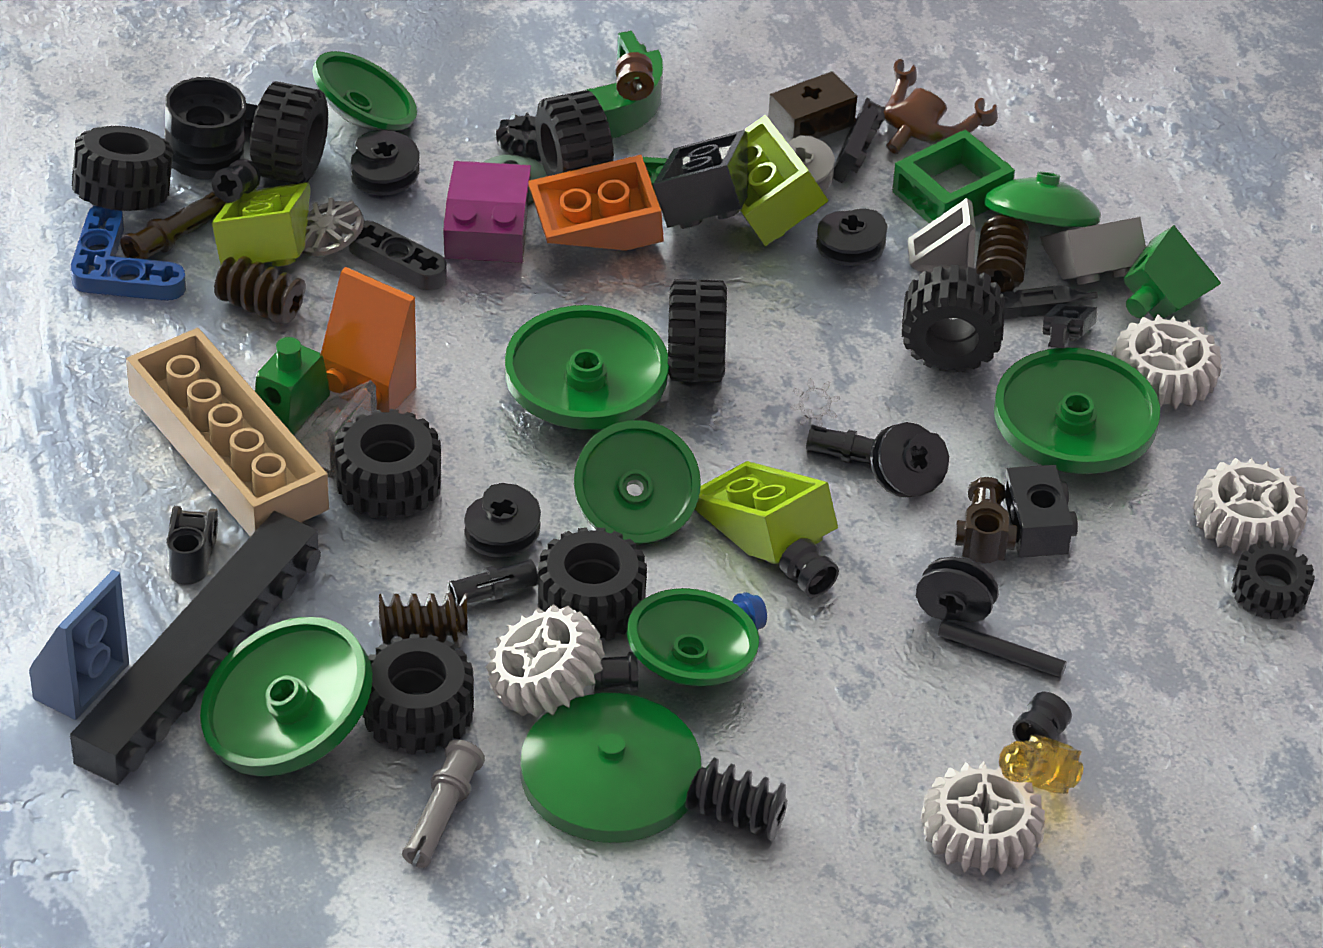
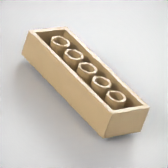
[126,328,329,537]

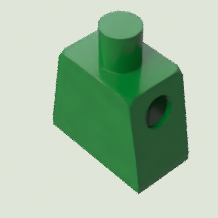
[1124,225,1221,320]
[255,337,330,435]

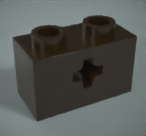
[768,71,858,143]

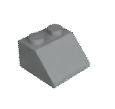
[1040,217,1146,285]

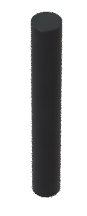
[938,619,1067,678]

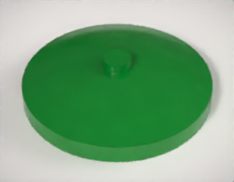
[505,305,669,429]
[994,347,1160,474]
[200,617,372,776]
[521,693,702,843]

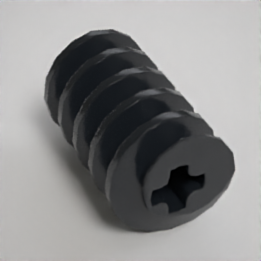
[686,757,787,841]

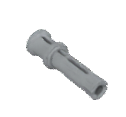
[402,740,485,868]

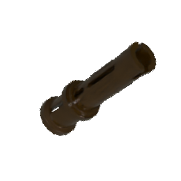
[120,191,226,260]

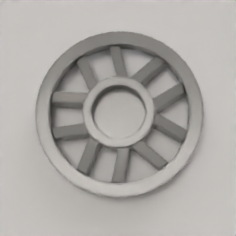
[302,198,364,257]

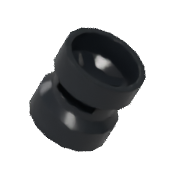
[779,538,839,598]
[1012,691,1072,754]

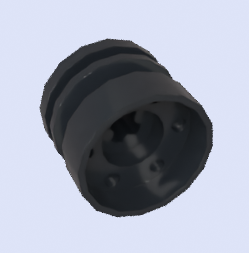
[164,77,246,179]

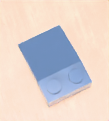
[29,570,129,720]

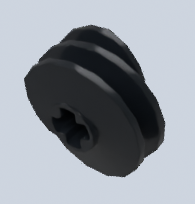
[351,130,420,196]
[816,208,888,266]
[870,422,949,497]
[464,483,541,557]
[915,556,999,622]

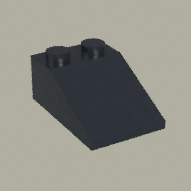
[653,129,748,229]

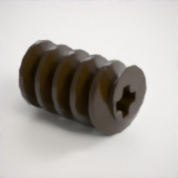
[976,215,1030,292]
[214,256,306,324]
[379,593,468,648]

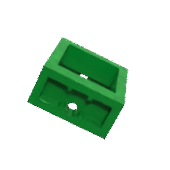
[892,129,1015,224]

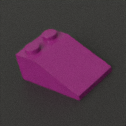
[443,161,531,263]

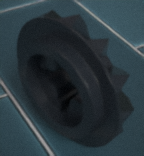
[496,112,540,158]

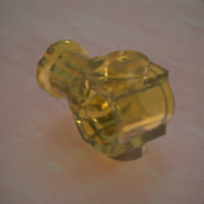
[999,735,1083,794]

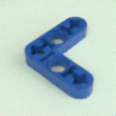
[71,206,186,301]

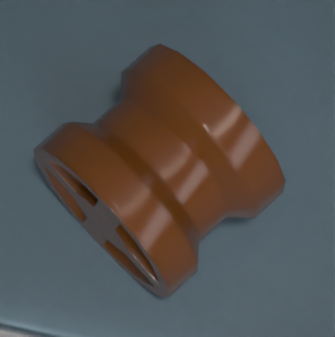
[615,52,654,101]

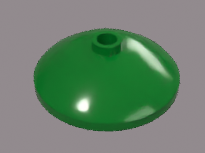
[312,51,417,131]
[985,172,1101,227]
[573,420,701,545]
[627,588,759,686]

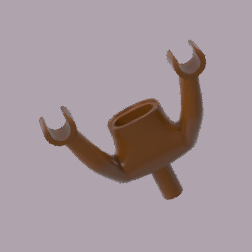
[884,59,998,154]

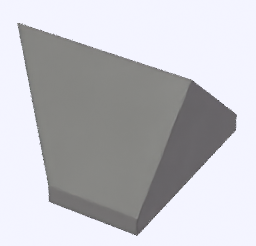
[907,198,975,273]

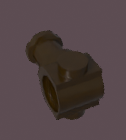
[955,477,1017,563]

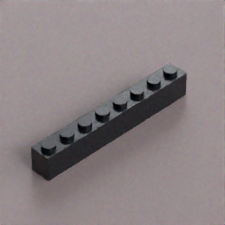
[70,511,321,785]

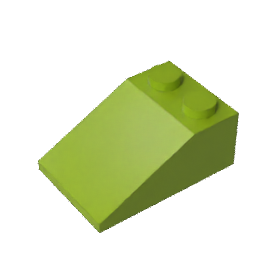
[739,115,829,246]
[212,182,311,266]
[695,461,838,564]

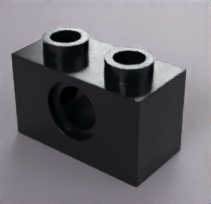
[1003,465,1078,558]

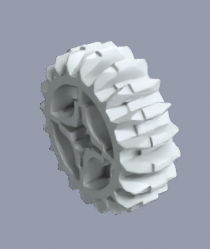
[1112,315,1222,409]
[1193,457,1309,554]
[485,604,605,718]
[921,761,1046,876]

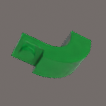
[586,30,663,139]

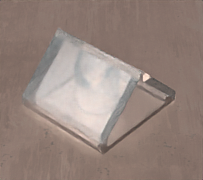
[293,380,377,479]

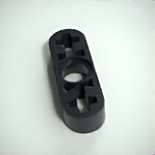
[349,220,447,290]

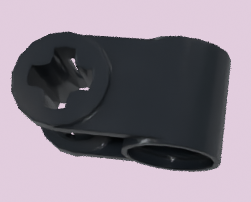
[166,506,218,585]

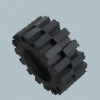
[1231,541,1315,619]

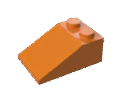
[528,155,664,251]
[321,267,417,412]

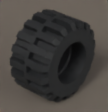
[250,81,329,184]
[535,90,614,176]
[71,126,173,211]
[902,265,1005,372]
[668,279,727,382]
[335,409,441,519]
[538,527,647,641]
[362,634,474,754]

